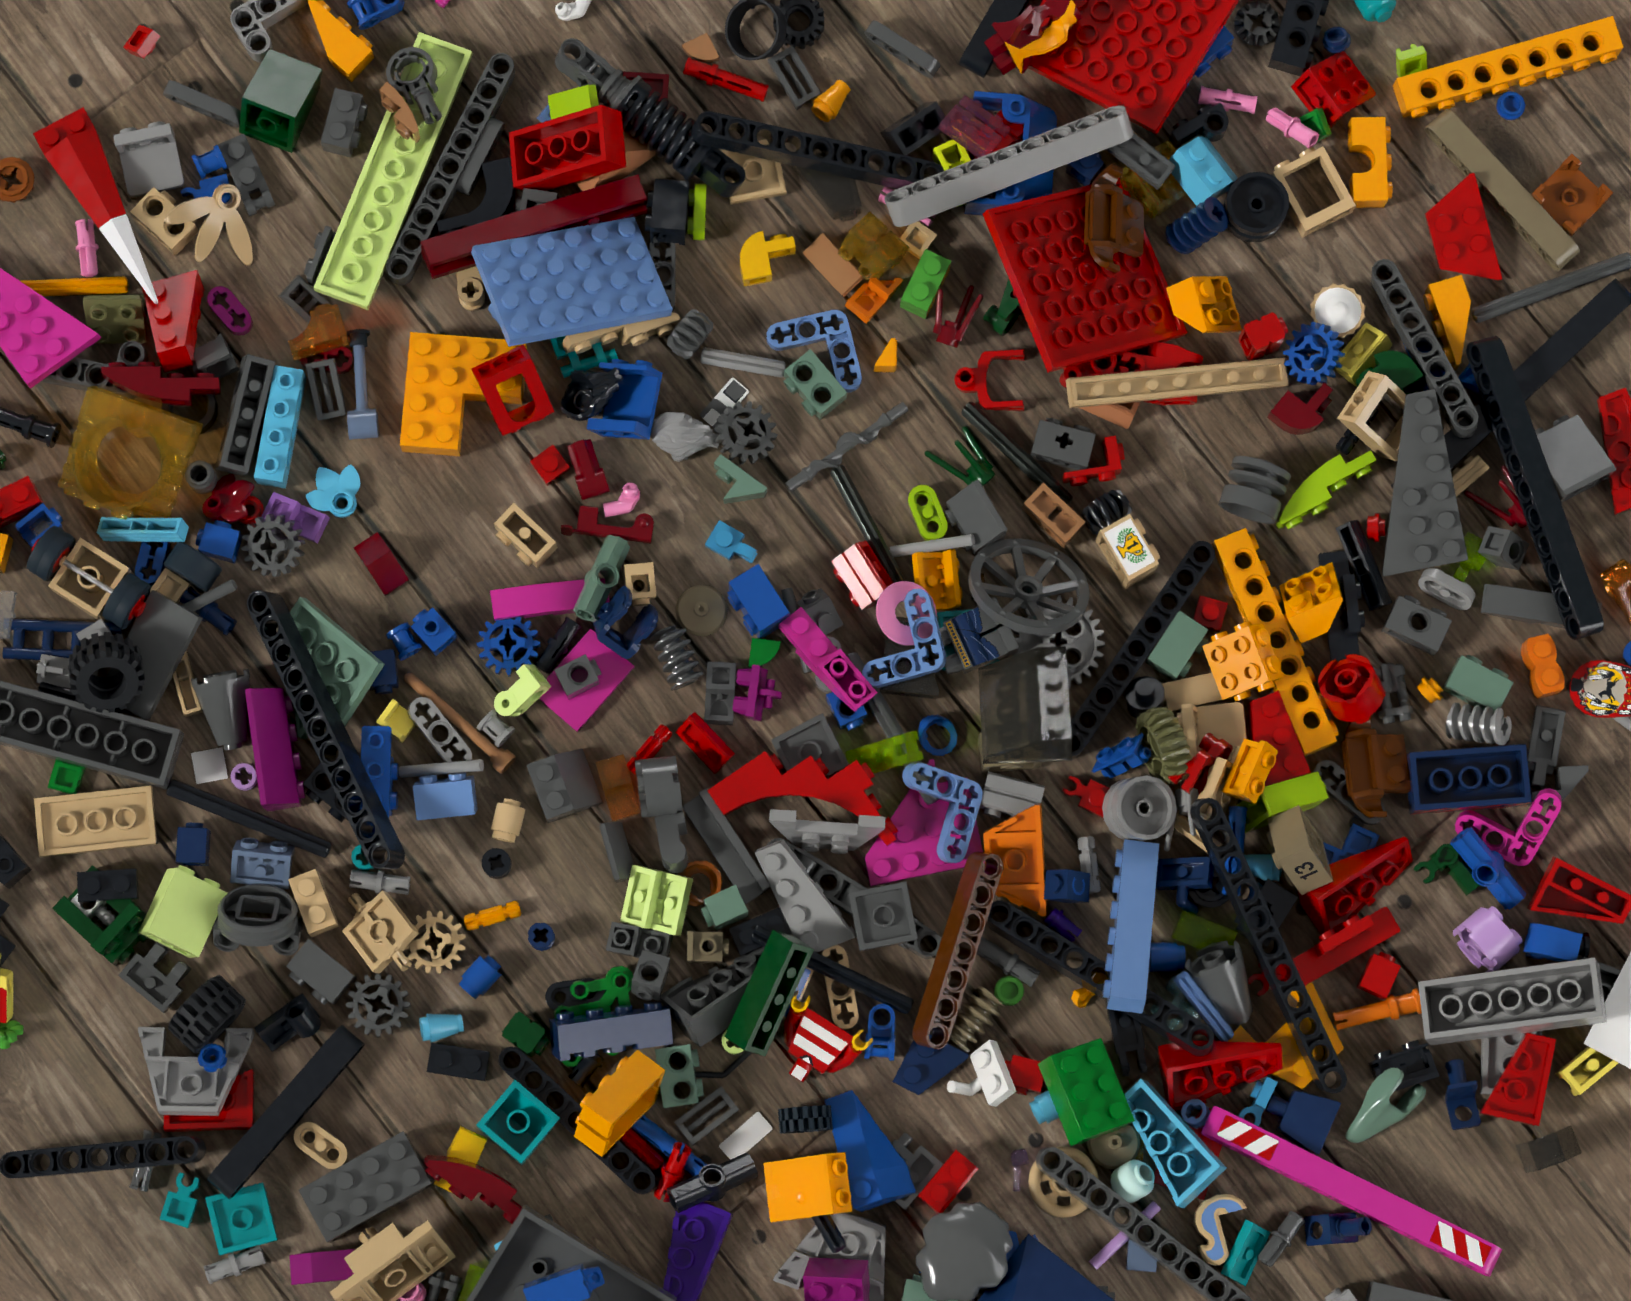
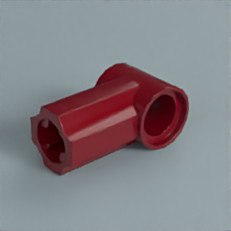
[567,439,610,500]

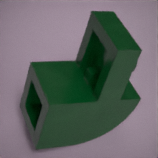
[1356,350,1425,394]

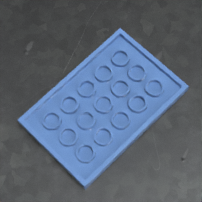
[471,217,673,347]

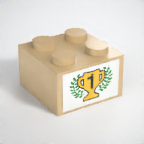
[1095,514,1160,590]

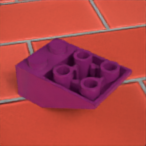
[803,1257,870,1301]

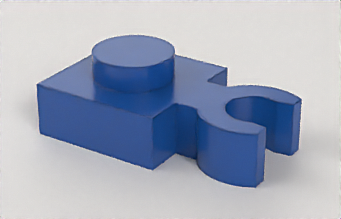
[181,174,230,203]

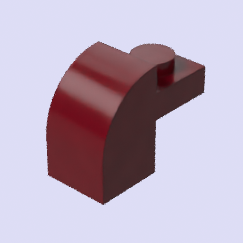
[1267,383,1333,435]

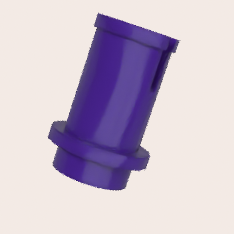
[1044,908,1082,942]

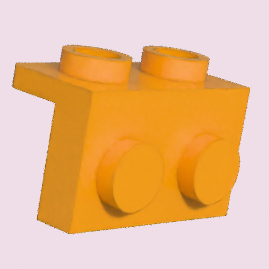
[912,549,962,611]
[1222,738,1278,804]

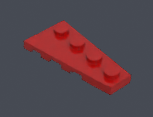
[1597,387,1631,515]

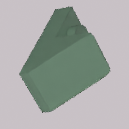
[714,454,767,504]

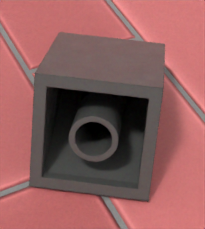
[1535,414,1617,503]

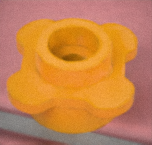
[1417,676,1443,704]

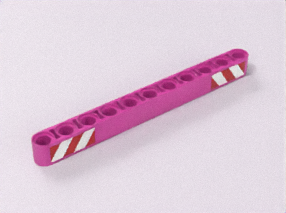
[1201,1106,1502,1277]

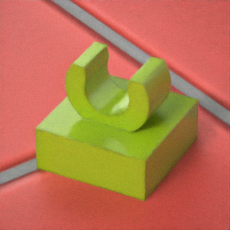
[1396,44,1427,77]

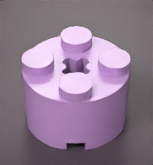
[1453,906,1523,972]

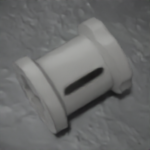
[476,709,515,748]

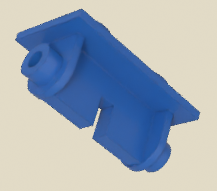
[1092,733,1151,778]

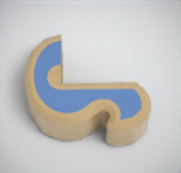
[1193,1194,1247,1266]

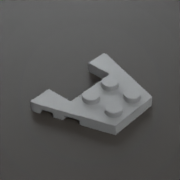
[769,809,886,854]
[138,1027,254,1116]
[773,1212,886,1301]

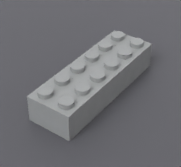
[1418,958,1607,1045]

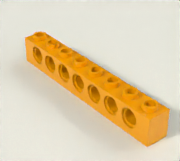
[1393,16,1624,119]
[1212,528,1339,756]

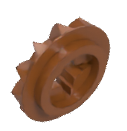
[0,157,35,203]

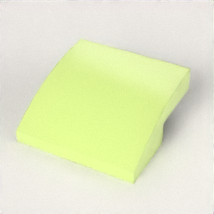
[620,865,693,936]

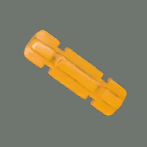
[464,901,521,931]

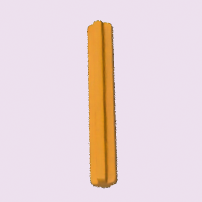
[21,276,129,296]

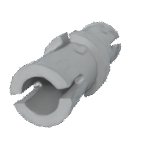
[349,869,411,895]
[204,1245,266,1284]

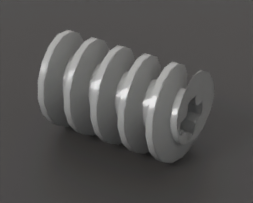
[1446,702,1512,745]

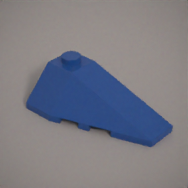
[825,1090,916,1212]

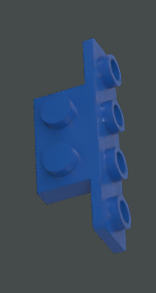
[360,726,399,835]

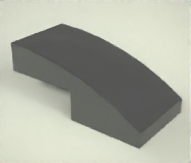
[704,661,736,725]

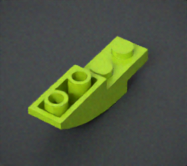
[1276,450,1376,530]

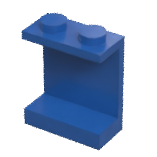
[587,359,663,440]

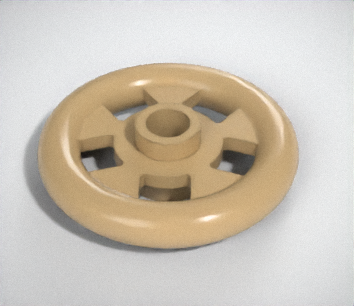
[1028,1146,1099,1218]

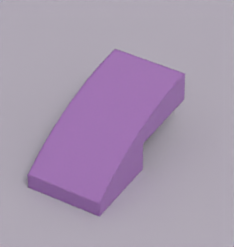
[262,492,330,544]

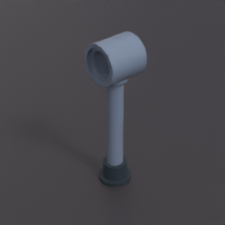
[347,329,379,440]

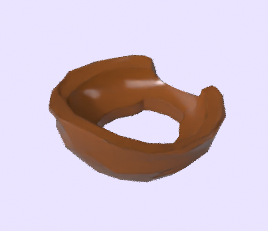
[678,861,723,907]

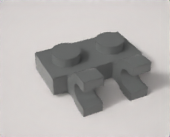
[118,942,192,1013]

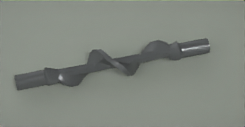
[785,402,909,492]

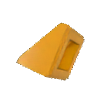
[874,338,897,372]

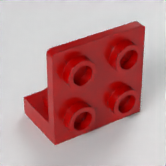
[1291,51,1376,128]

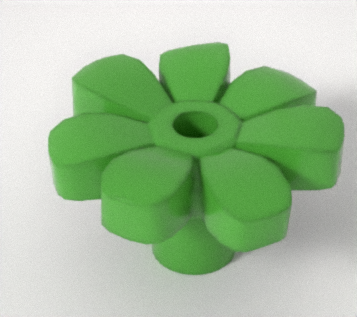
[0,1020,24,1049]

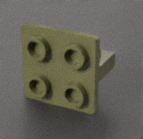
[83,294,147,344]

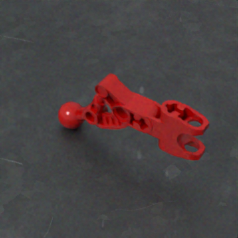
[1013,291,1203,406]

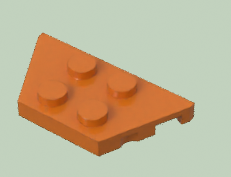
[983,803,1048,916]

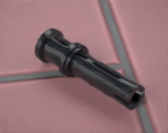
[0,407,61,448]

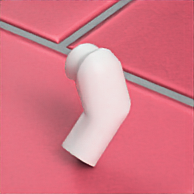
[555,0,592,21]

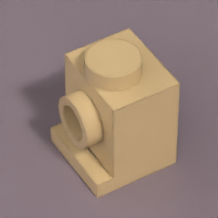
[621,562,657,606]

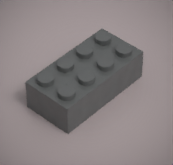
[299,1131,434,1243]

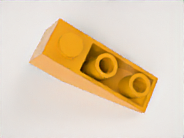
[307,0,374,82]
[1423,275,1471,371]

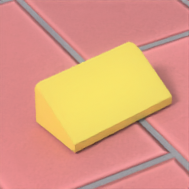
[1334,323,1392,387]

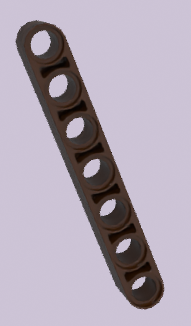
[912,852,1003,1049]

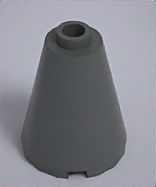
[191,668,250,750]
[1185,941,1253,1025]

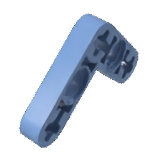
[767,310,862,392]
[862,589,946,688]
[902,763,983,863]

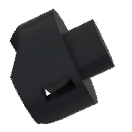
[1125,676,1165,718]

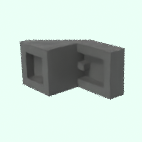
[1528,765,1589,807]

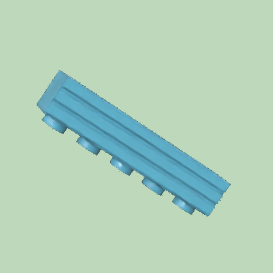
[96,517,189,542]

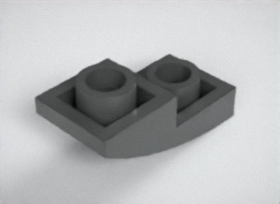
[606,922,673,958]

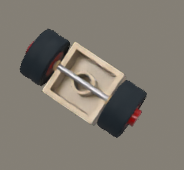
[27,526,151,629]

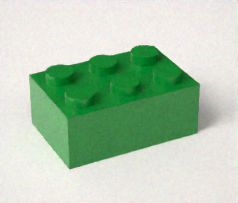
[1038,1038,1135,1147]

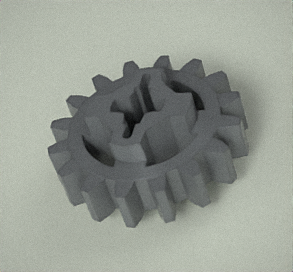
[714,401,778,465]
[241,513,305,577]
[346,973,411,1037]

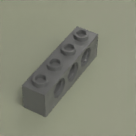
[215,354,275,477]

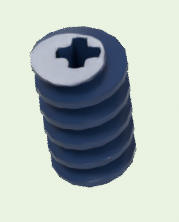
[1165,197,1229,254]

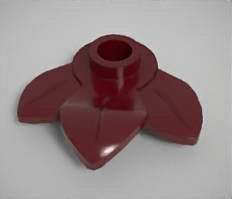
[202,474,255,522]

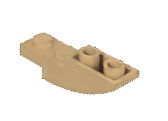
[562,312,680,354]

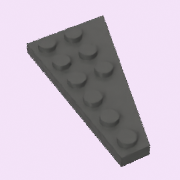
[1382,389,1468,577]

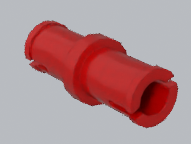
[654,1142,692,1202]

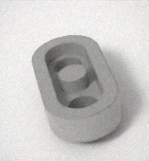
[1418,568,1476,610]

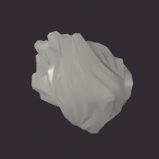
[650,412,720,462]

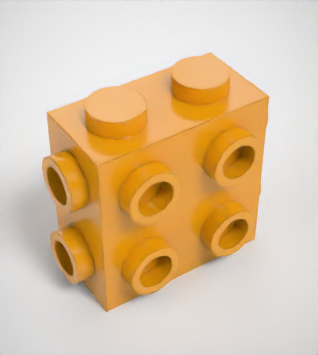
[1202,621,1283,702]

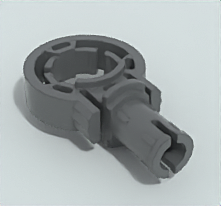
[386,47,442,124]

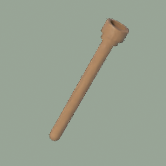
[404,672,516,774]

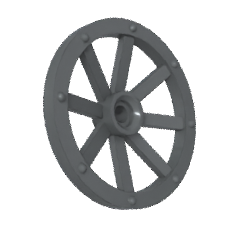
[968,538,1090,635]

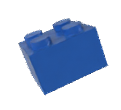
[727,564,790,639]

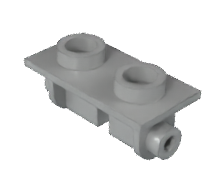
[36,654,98,688]

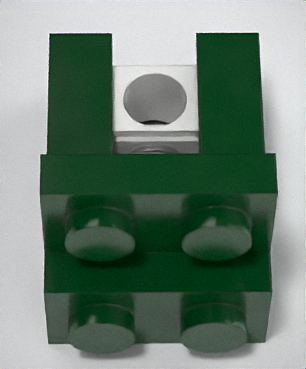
[52,865,149,966]

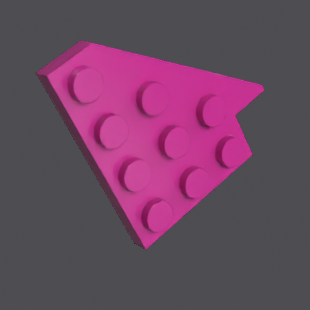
[864,759,985,887]

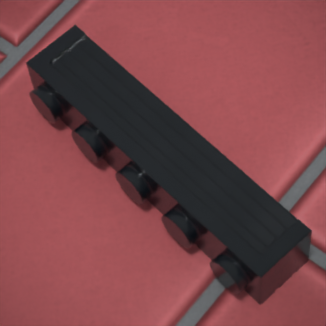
[1335,520,1392,611]

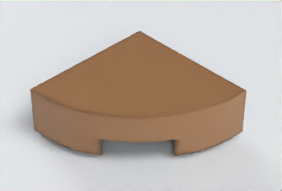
[682,33,720,63]

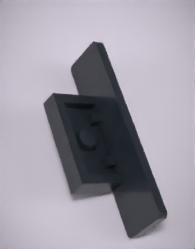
[1318,551,1365,662]

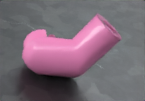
[603,483,640,518]

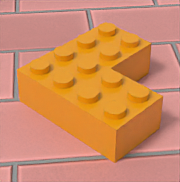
[400,332,527,456]

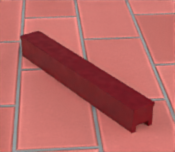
[420,174,647,279]

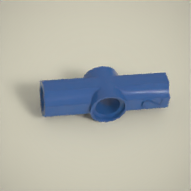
[1450,827,1527,910]

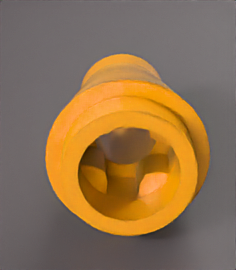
[811,80,851,122]

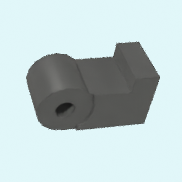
[655,812,688,874]

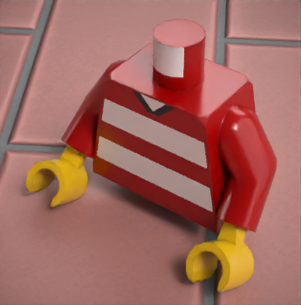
[784,991,873,1083]

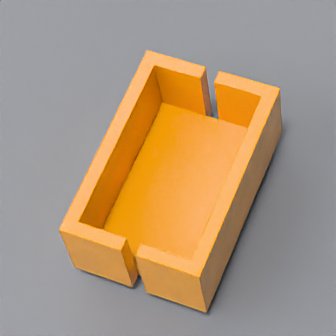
[574,1049,665,1157]

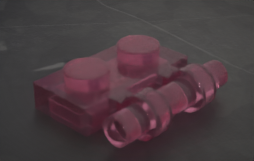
[938,95,1011,158]

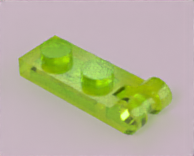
[845,731,924,774]

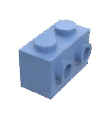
[413,772,478,820]

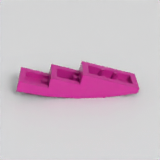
[490,578,610,621]

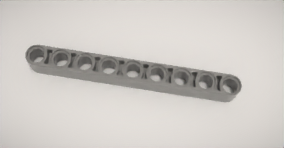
[884,105,1134,227]

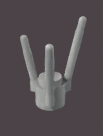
[1164,788,1204,852]

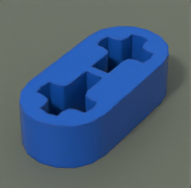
[135,542,170,586]

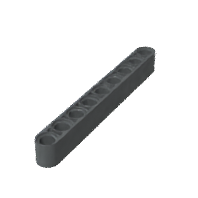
[386,53,516,286]
[1036,1147,1252,1301]

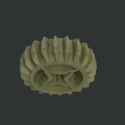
[1135,707,1192,785]

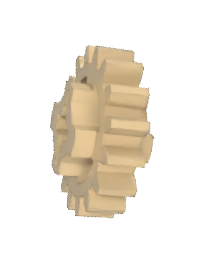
[405,910,467,975]

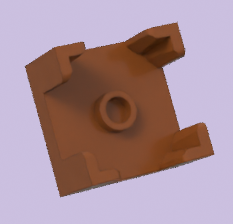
[1531,154,1613,237]

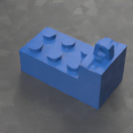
[523,1263,605,1301]

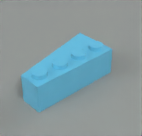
[1124,1079,1227,1208]

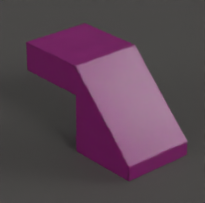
[289,1249,356,1285]

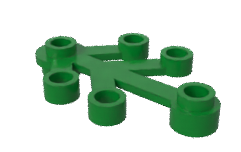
[554,966,633,1067]

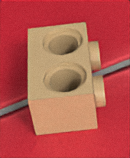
[130,187,199,256]

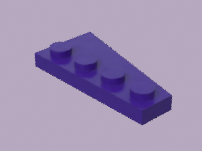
[663,1202,733,1301]

